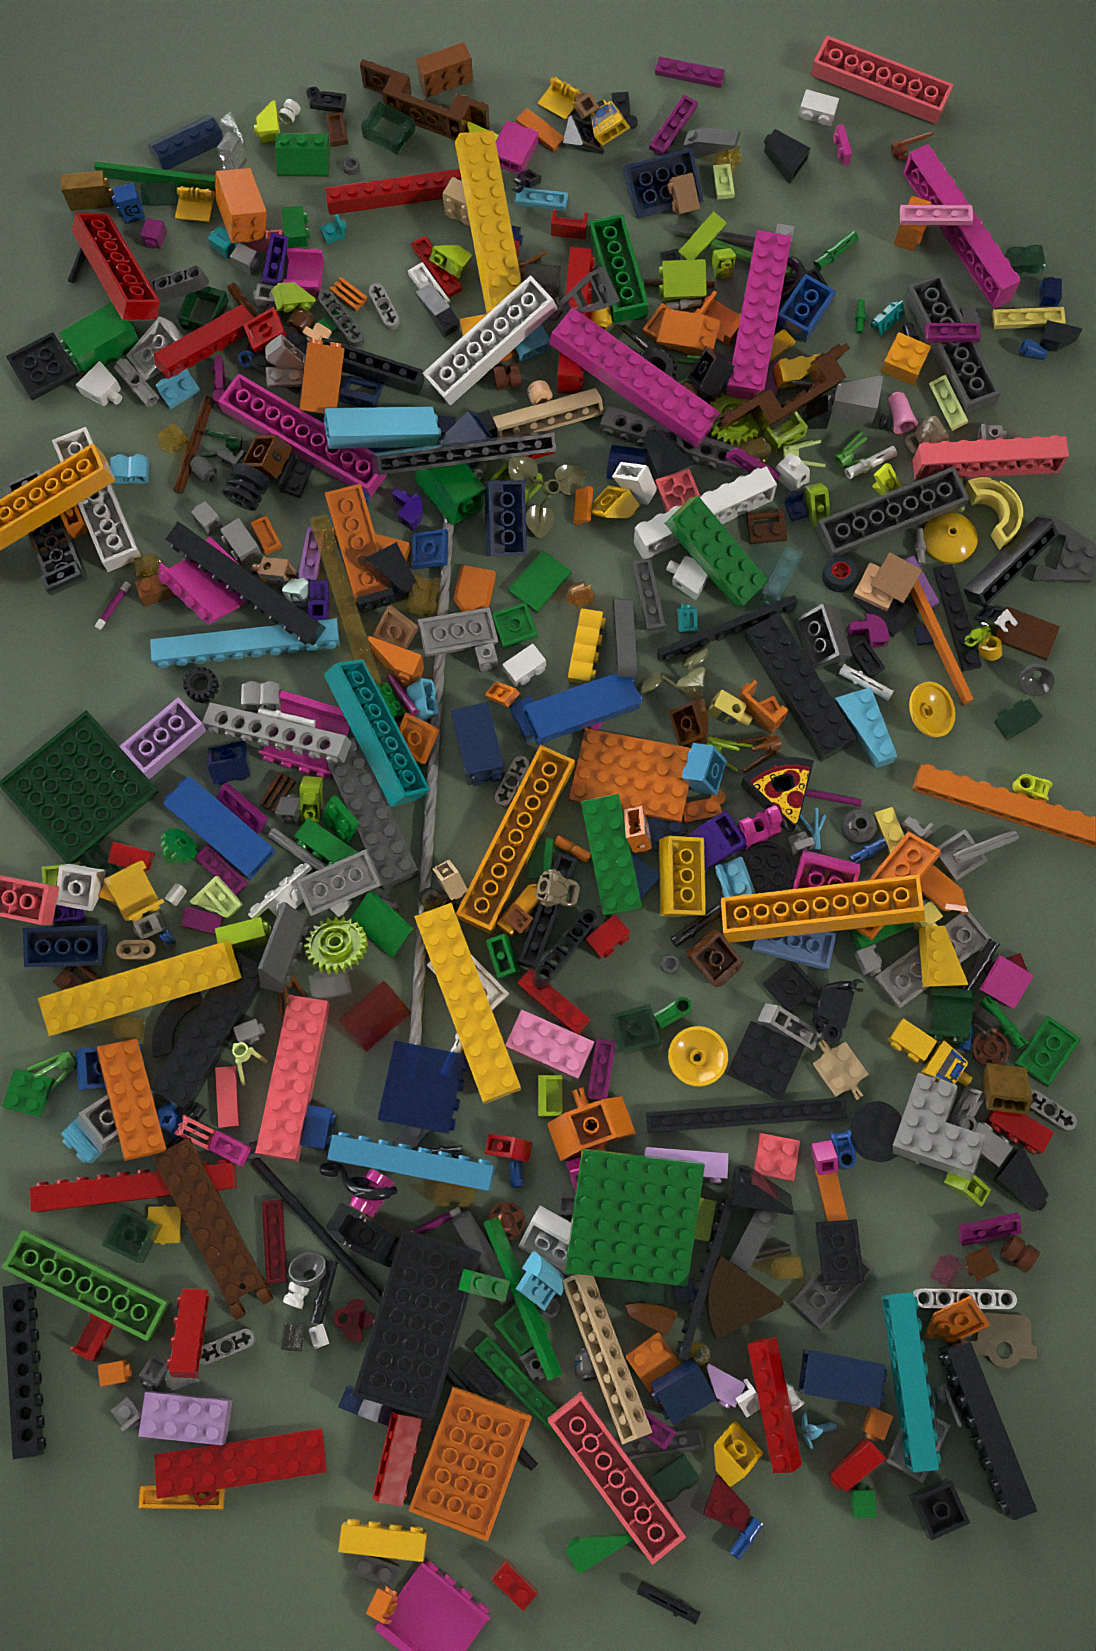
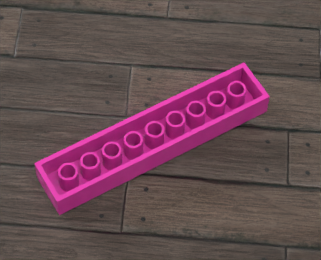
[903,144,1021,309]
[726,230,792,400]
[549,307,721,448]
[218,373,388,499]

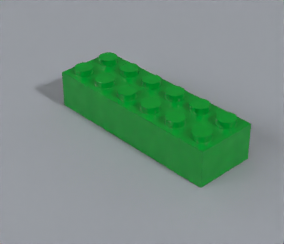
[589,214,649,324]
[664,496,769,607]
[581,794,643,917]

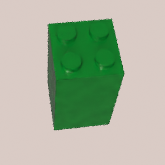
[59,302,139,375]
[414,442,486,525]

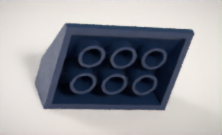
[622,148,704,219]

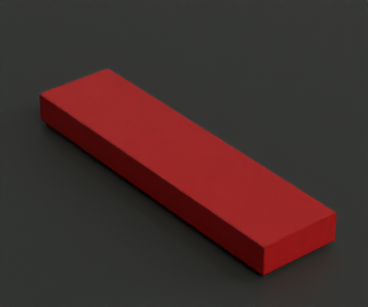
[411,235,463,298]

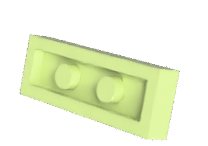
[929,375,969,431]

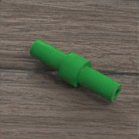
[855,299,866,334]

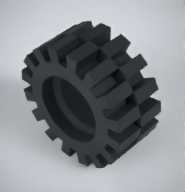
[183,666,219,703]

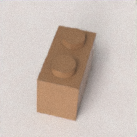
[668,173,700,216]

